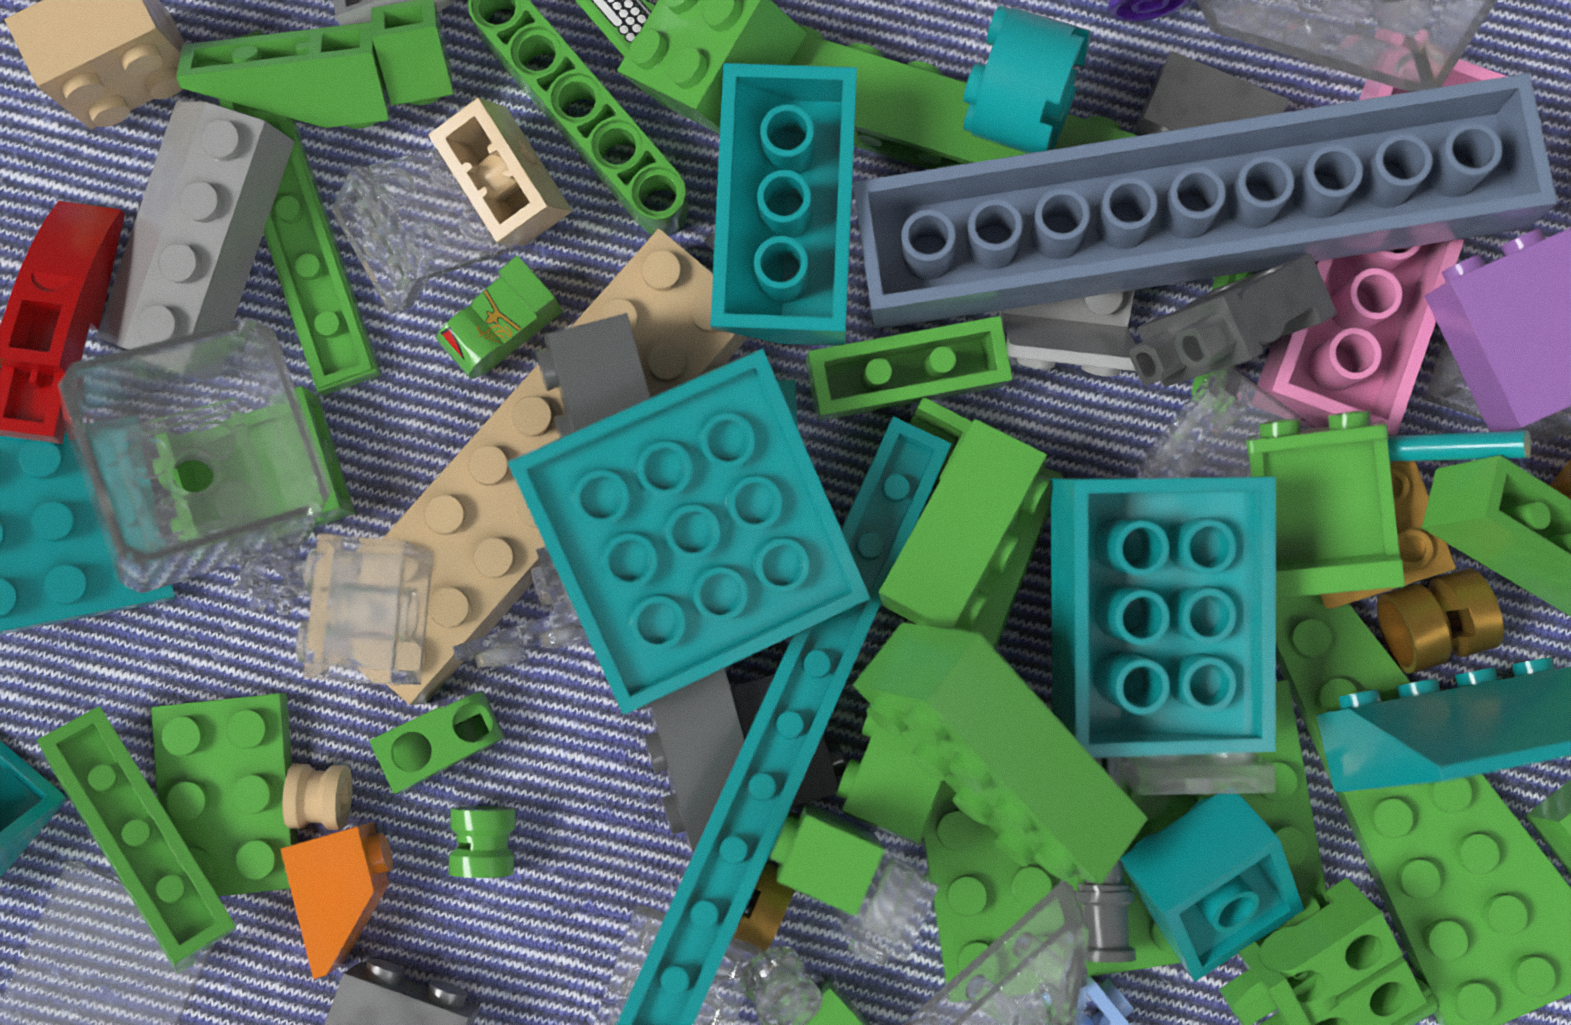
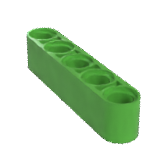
[468,0,689,235]

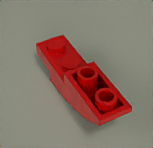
[0,201,125,444]

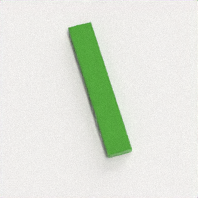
[219,29,382,396]

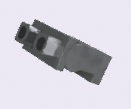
[1129,253,1337,387]

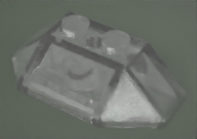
[902,880,1089,1025]

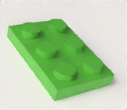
[151,693,298,896]

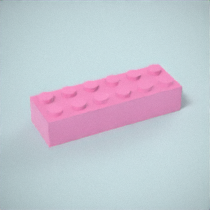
[1251,37,1507,436]

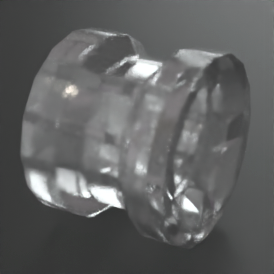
[740,946,823,1025]

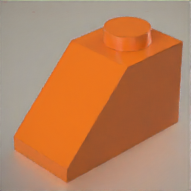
[280,821,393,979]

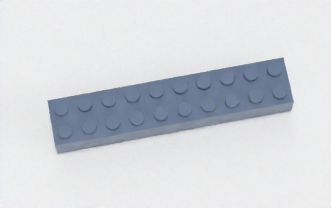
[853,73,1557,330]

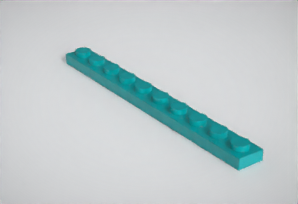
[615,417,952,1025]

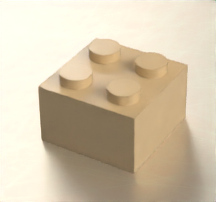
[4,0,185,130]

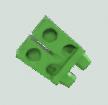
[1219,877,1427,1025]

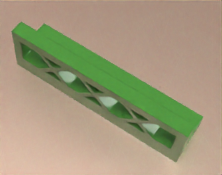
[37,706,236,975]

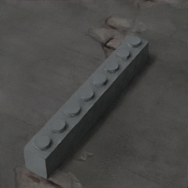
[536,313,744,852]

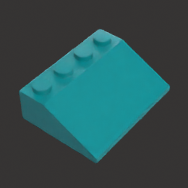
[1051,477,1276,758]
[1316,657,1571,793]

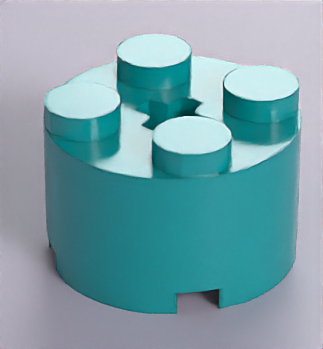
[963,5,1091,154]

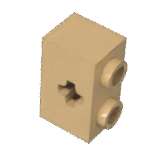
[428,97,572,246]

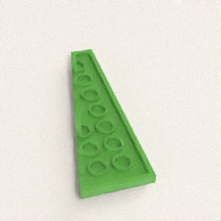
[1276,594,1571,1025]

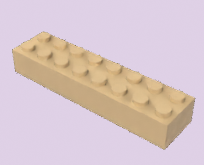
[312,228,748,705]

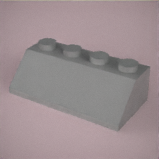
[95,101,295,377]

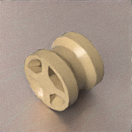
[282,763,352,830]

